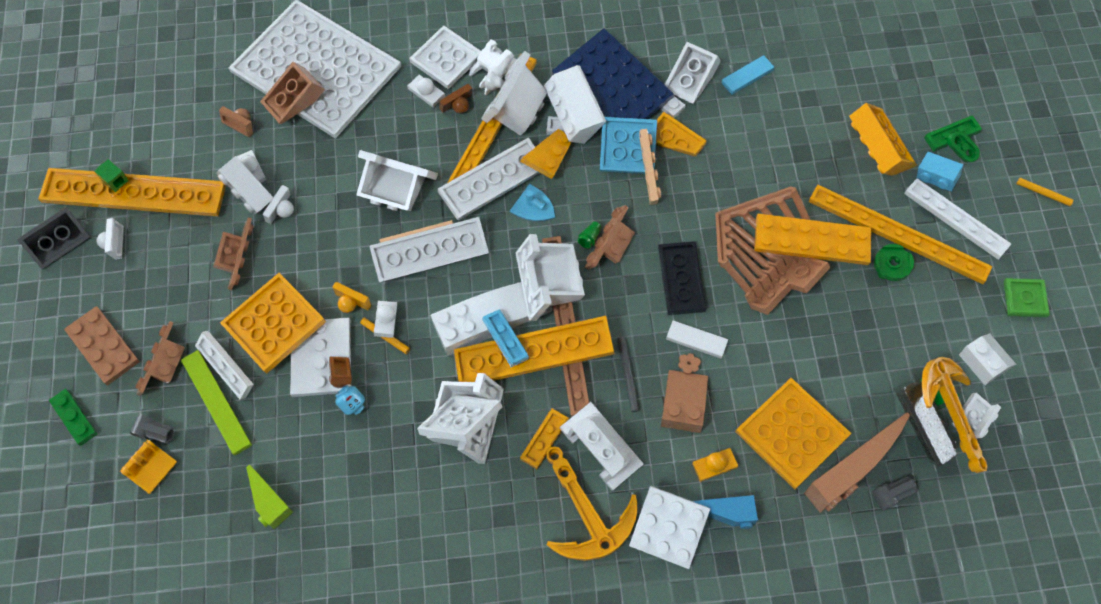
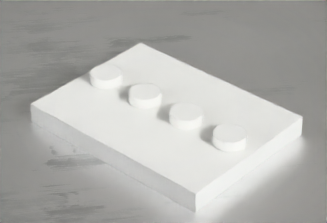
[290,318,351,397]

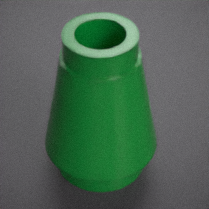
[578,221,602,249]

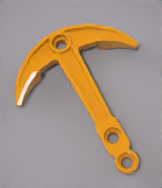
[922,357,987,473]
[546,447,637,561]

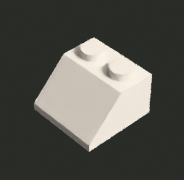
[959,334,1016,385]

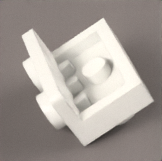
[952,393,1001,439]

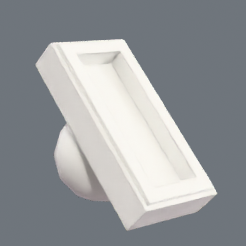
[407,75,445,108]
[237,150,266,183]
[263,185,294,224]
[97,218,124,260]
[374,301,397,338]

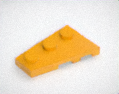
[656,112,707,157]
[520,129,571,179]

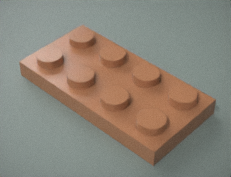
[64,306,140,386]

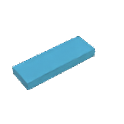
[721,55,774,95]
[482,309,529,367]

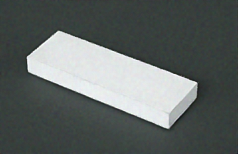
[666,321,728,359]

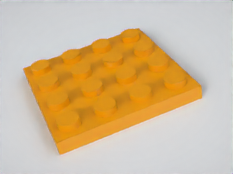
[220,273,326,374]
[735,378,852,489]

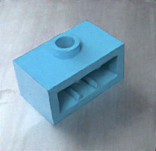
[917,152,963,191]

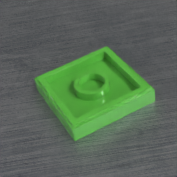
[1004,278,1050,317]

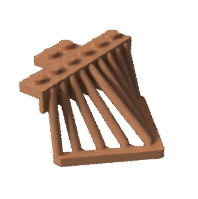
[715,187,830,315]

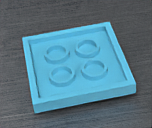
[600,117,657,174]

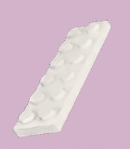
[438,138,540,220]
[369,217,489,282]

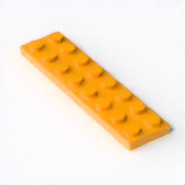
[454,316,615,382]

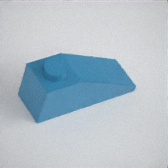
[693,495,758,529]

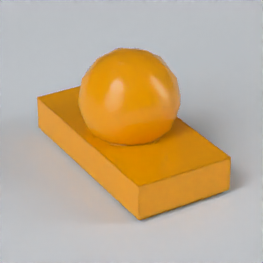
[332,282,371,313]
[692,448,738,482]

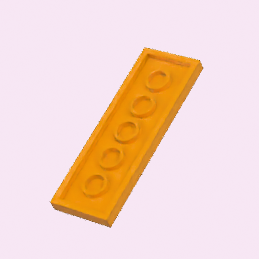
[754,214,871,265]

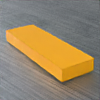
[520,408,569,469]

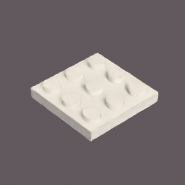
[409,26,482,89]
[417,395,502,442]
[629,486,710,569]

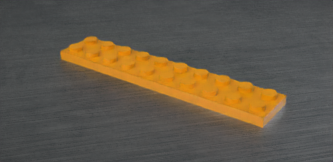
[38,168,226,217]

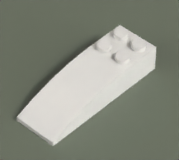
[431,282,553,356]

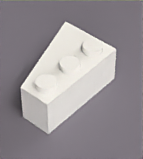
[216,156,273,214]

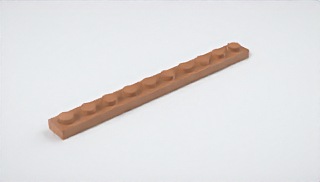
[542,236,589,418]

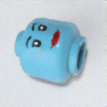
[335,385,365,415]

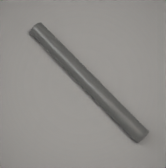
[617,336,639,412]

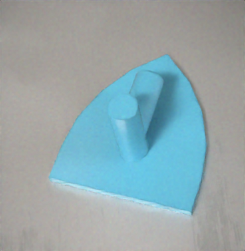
[510,184,555,221]

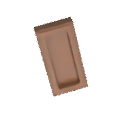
[219,106,253,137]

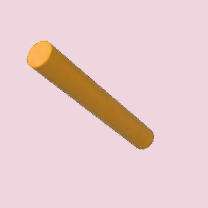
[1016,178,1074,206]
[360,317,410,354]

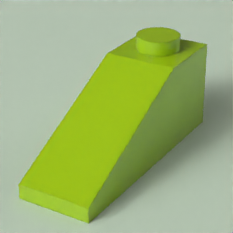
[246,464,293,529]

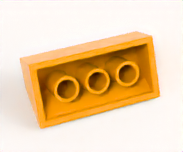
[849,103,917,176]

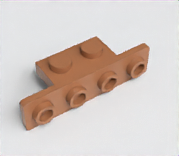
[585,205,635,269]
[213,217,253,290]
[135,321,185,396]

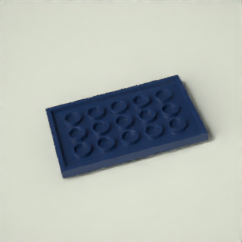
[552,28,674,119]

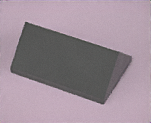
[17,207,90,269]

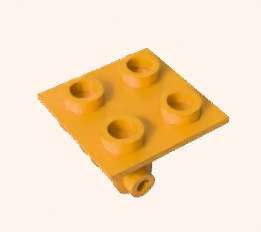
[120,439,177,494]

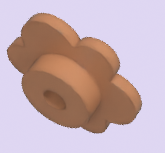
[678,353,701,374]

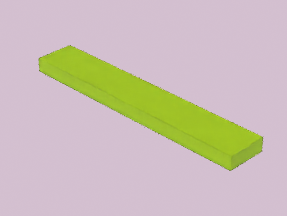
[181,350,252,456]

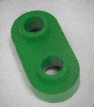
[947,131,980,162]

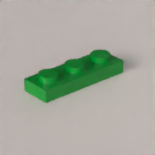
[924,115,982,152]
[48,388,98,446]

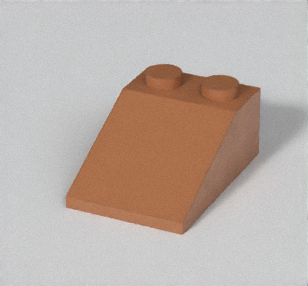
[260,62,325,124]
[661,370,708,433]

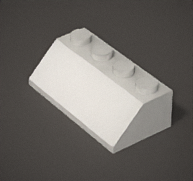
[544,65,606,144]

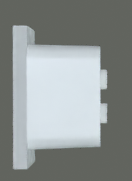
[481,51,547,136]
[357,150,438,211]
[516,234,585,321]
[426,373,504,464]
[560,402,643,491]

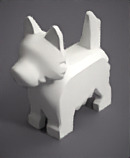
[469,39,516,95]

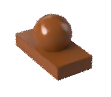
[439,84,472,114]
[329,356,352,388]

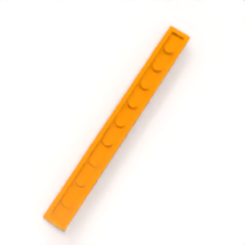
[447,54,537,183]
[809,184,993,284]

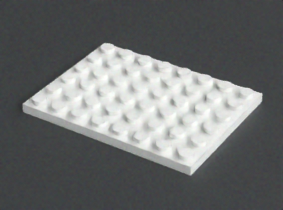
[229,0,401,139]

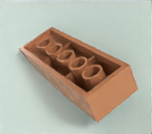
[804,412,910,513]

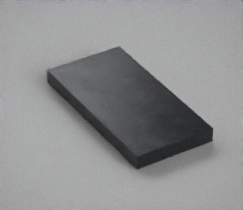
[658,241,706,315]

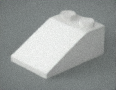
[665,42,721,104]

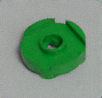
[874,244,914,281]

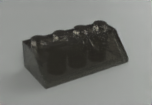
[894,379,958,467]

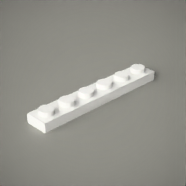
[904,179,1011,260]

